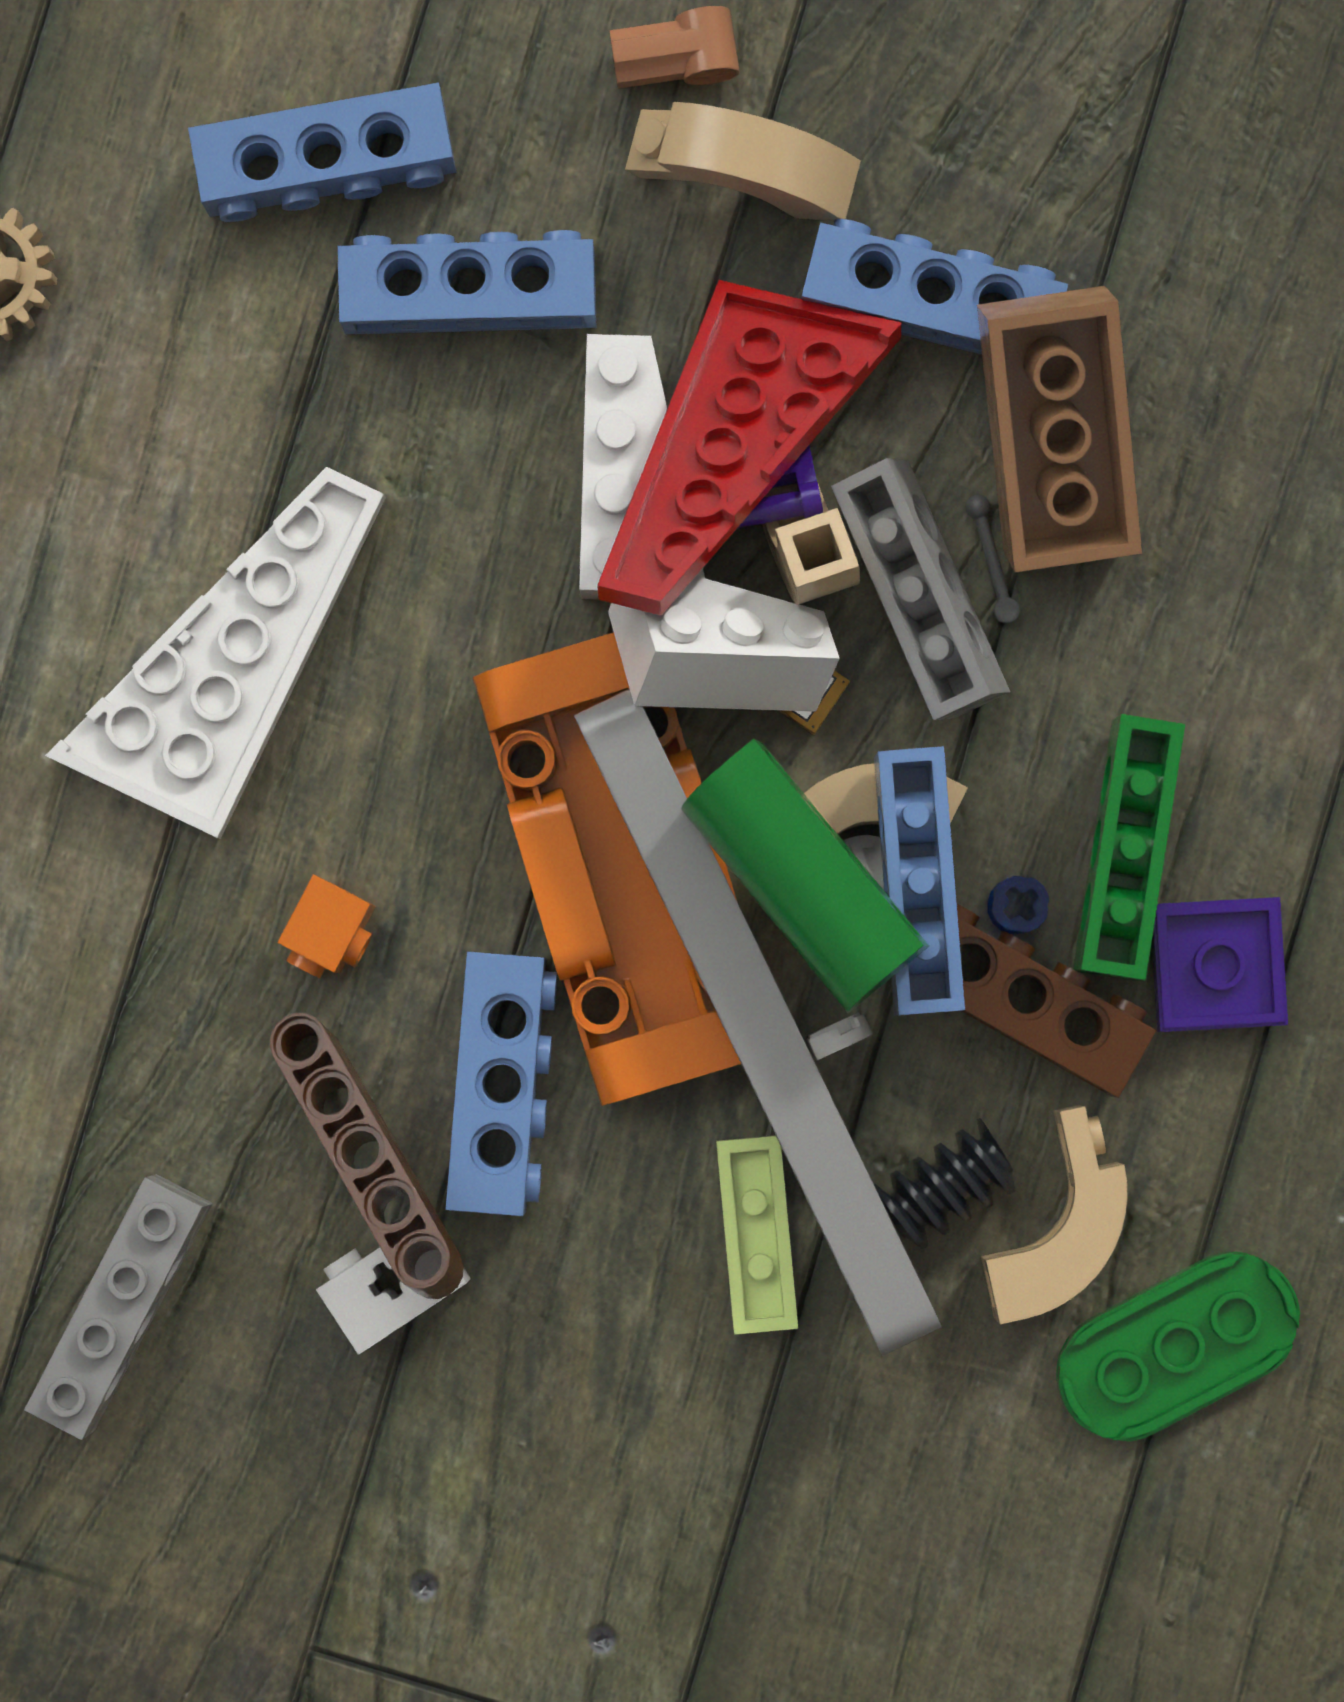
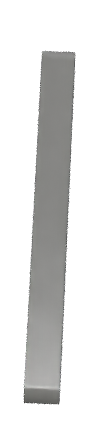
[574,689,942,1356]

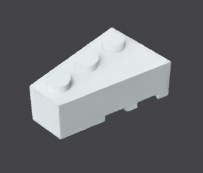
[608,576,840,711]

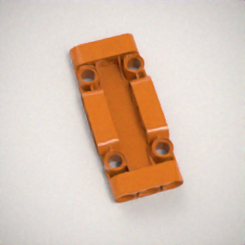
[473,632,741,1106]

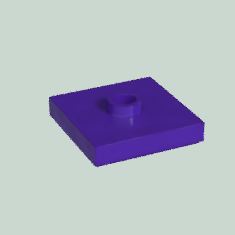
[1152,897,1288,1032]

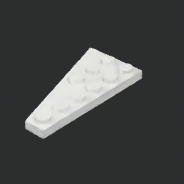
[45,467,386,839]

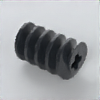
[874,1118,1016,1249]

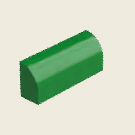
[681,738,929,1013]

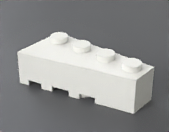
[579,334,705,599]

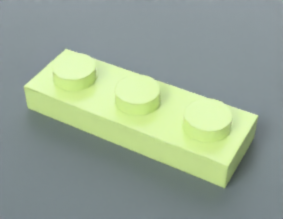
[716,1135,798,1335]

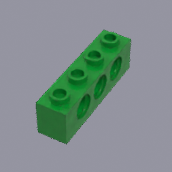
[1073,714,1185,981]

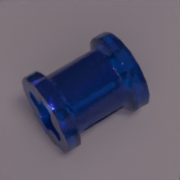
[986,876,1049,934]

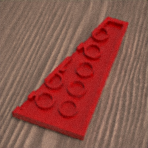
[597,280,902,616]

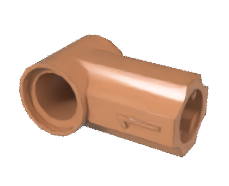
[610,6,740,89]

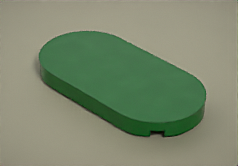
[1056,1252,1300,1441]

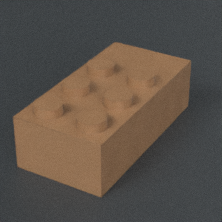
[977,286,1142,572]

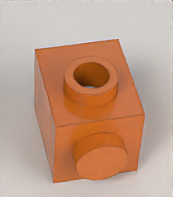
[277,874,376,978]

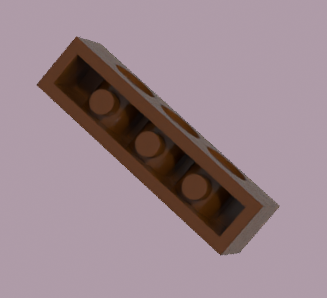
[957,904,1157,1098]

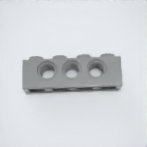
[831,458,1010,720]
[24,1174,213,1440]

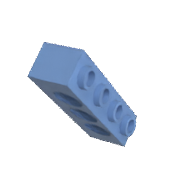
[188,83,457,222]
[801,219,1068,354]
[338,230,597,334]
[874,746,965,1016]
[446,952,557,1216]

